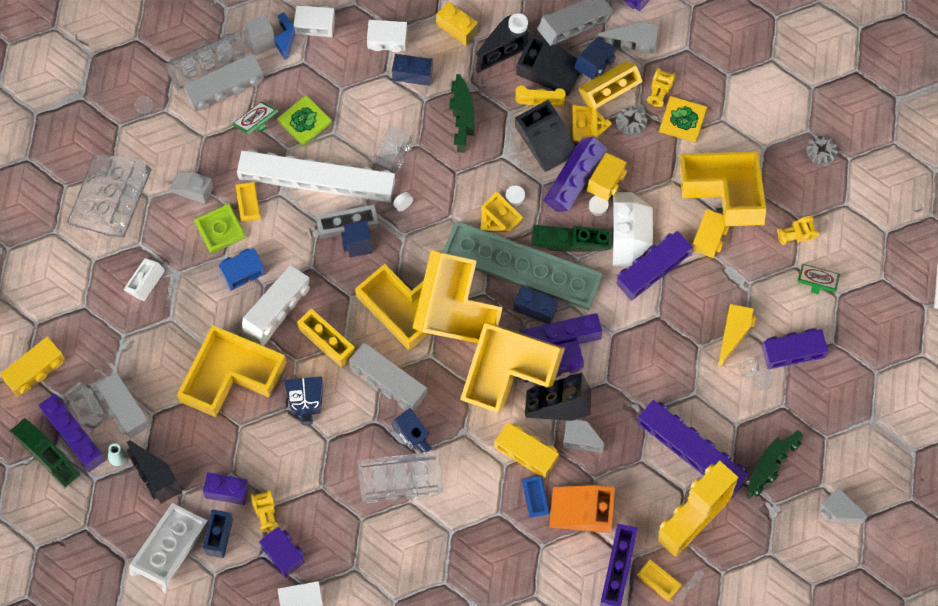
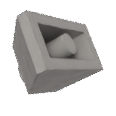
[169,172,213,204]
[563,418,604,453]
[819,487,868,525]

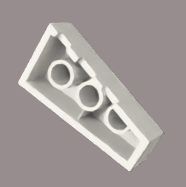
[241,265,310,346]

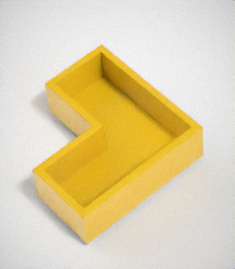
[679,151,766,226]
[413,250,503,343]
[355,264,430,352]
[460,323,565,413]
[177,325,287,417]
[658,461,738,557]

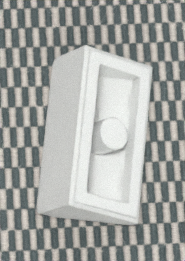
[123,258,165,301]

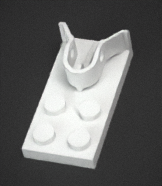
[130,503,208,593]

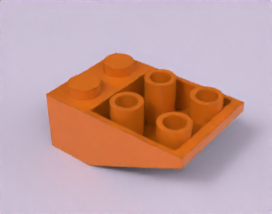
[549,485,615,533]

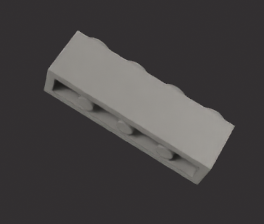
[537,0,613,46]
[183,53,264,112]
[349,342,428,412]

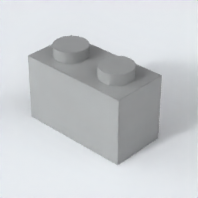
[243,14,276,55]

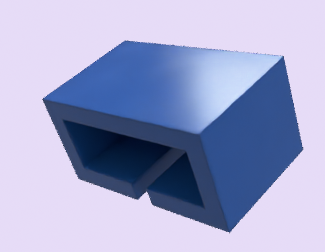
[218,248,266,291]

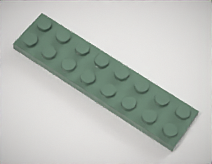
[443,221,603,311]

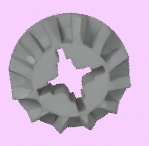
[616,106,647,136]
[806,135,838,165]

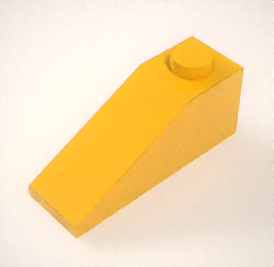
[718,304,756,367]

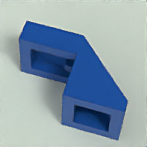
[274,12,295,60]

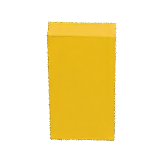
[235,182,261,223]
[637,559,682,602]

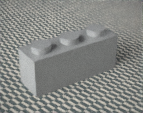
[316,205,378,239]
[96,372,150,439]

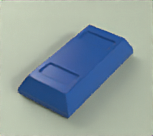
[522,475,550,518]

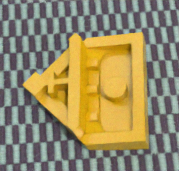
[571,105,612,144]
[481,191,524,232]

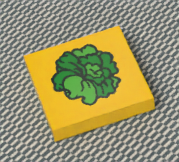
[659,96,707,143]

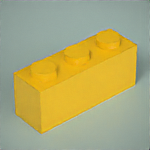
[578,60,643,109]
[297,308,355,368]
[0,337,65,397]
[494,422,559,479]

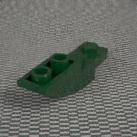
[449,74,475,153]
[531,224,612,252]
[9,418,80,489]
[746,430,803,499]

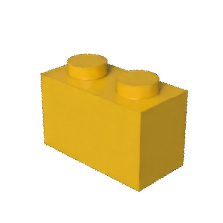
[436,1,478,46]
[587,153,627,201]
[692,209,730,258]

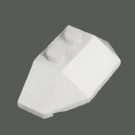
[613,192,653,266]

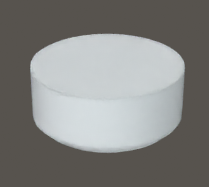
[509,13,528,33]
[506,186,525,206]
[393,192,413,211]
[589,196,609,216]

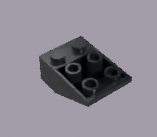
[516,34,581,96]
[515,99,576,172]
[525,372,591,421]
[126,440,182,504]

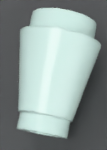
[108,443,128,466]

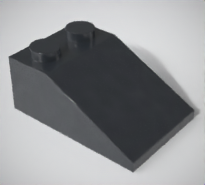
[476,15,528,73]

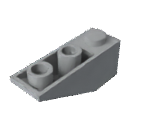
[598,22,659,54]

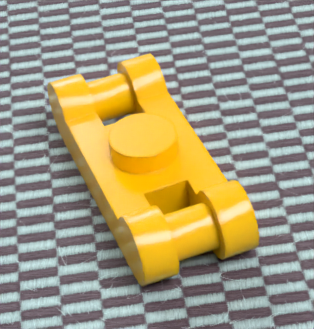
[515,85,566,107]

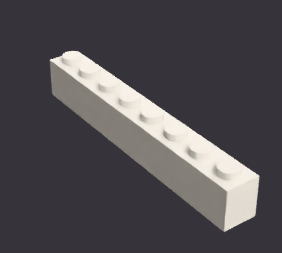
[237,150,395,202]

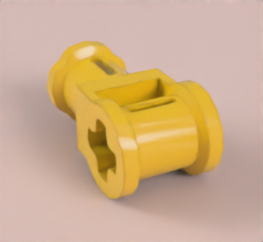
[647,67,676,107]
[777,216,820,245]
[250,489,279,532]

